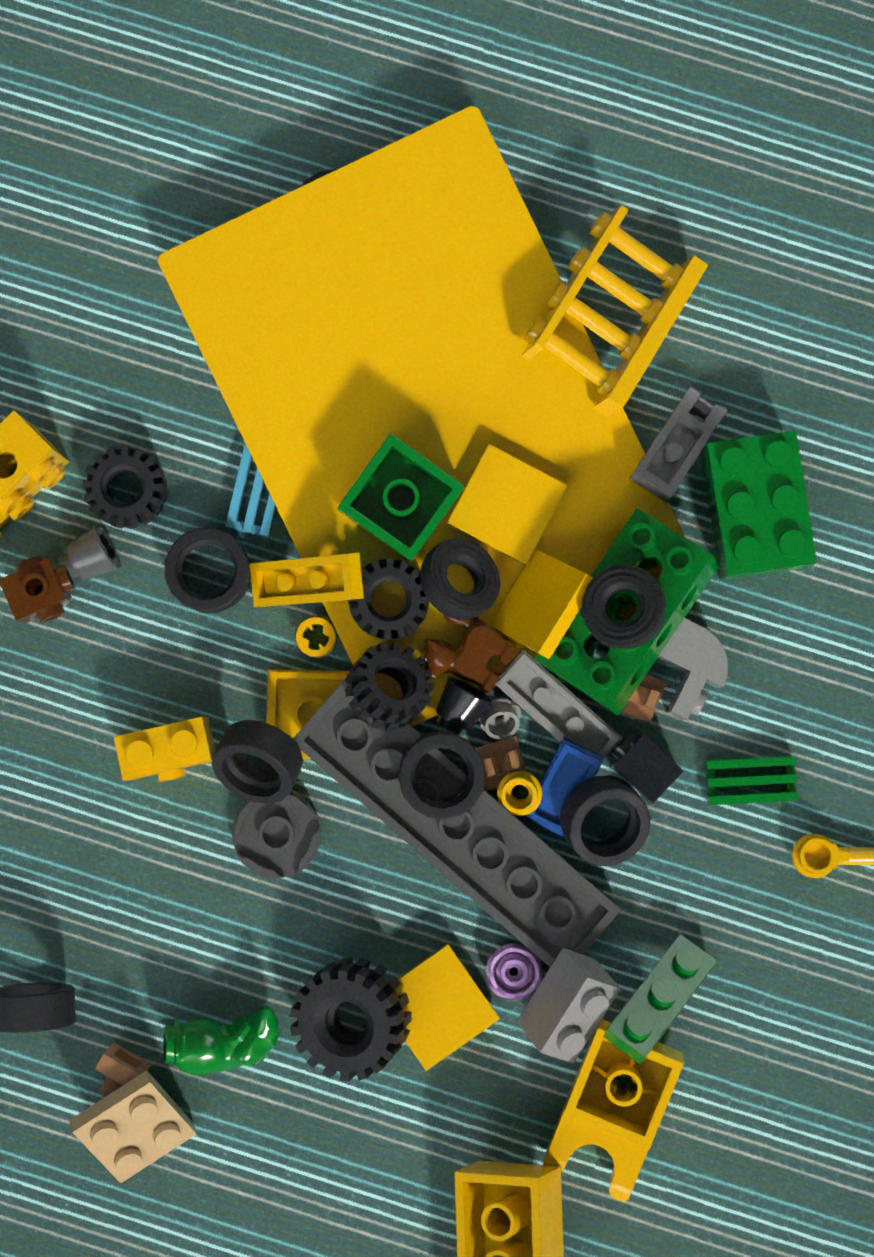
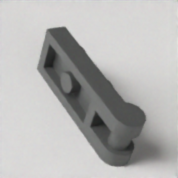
[629,385,728,503]

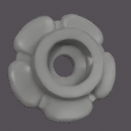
[479,698,521,739]

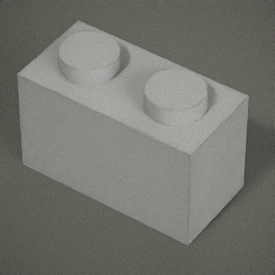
[517,948,621,1064]

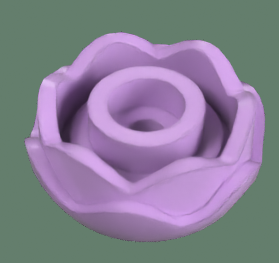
[486,943,542,1001]

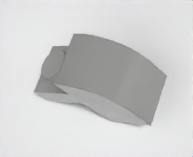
[657,618,728,720]

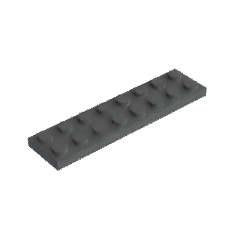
[293,679,621,967]

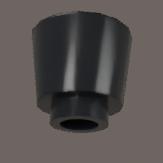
[436,676,492,735]

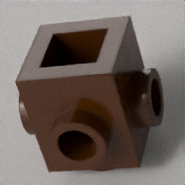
[0,555,75,624]

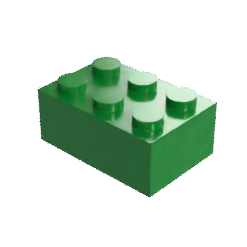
[700,430,817,581]

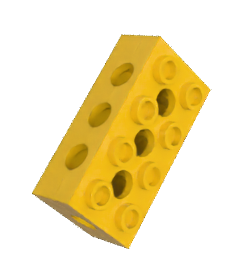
[0,410,69,538]

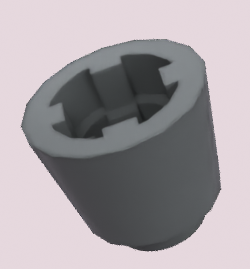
[62,524,121,580]

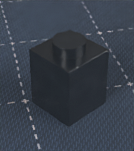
[610,734,684,804]

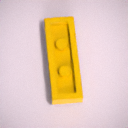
[250,553,364,607]

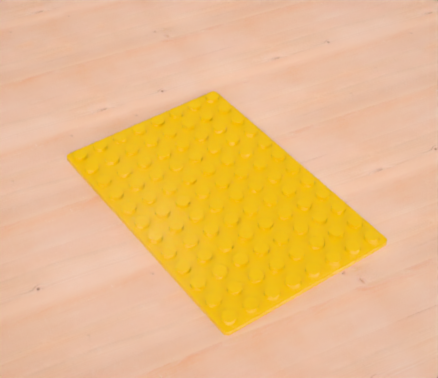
[158,106,686,727]

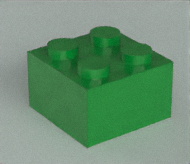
[337,433,465,563]

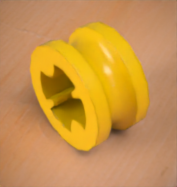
[296,617,337,658]

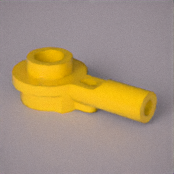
[791,833,874,878]

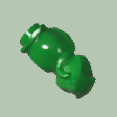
[163,1006,280,1076]

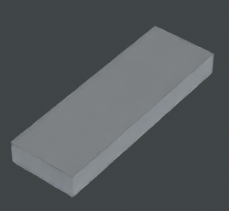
[495,649,622,758]

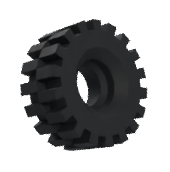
[290,957,412,1082]

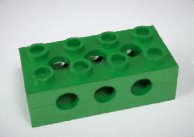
[535,508,719,716]

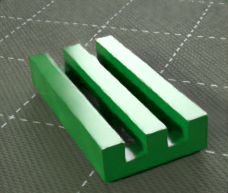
[705,756,799,805]

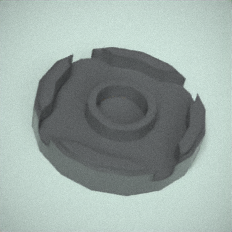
[232,792,322,879]

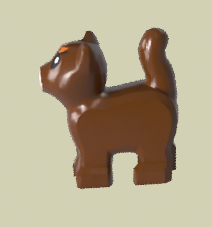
[422,614,517,694]

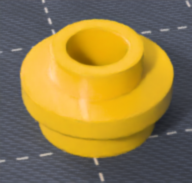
[497,770,542,816]

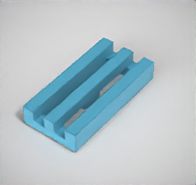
[225,443,277,538]

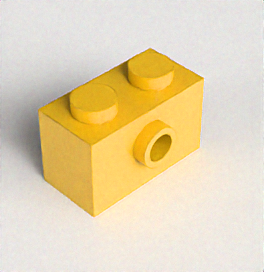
[113,717,215,783]

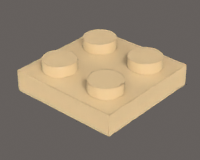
[69,1070,197,1183]

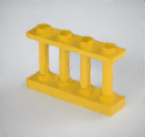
[521,204,708,418]

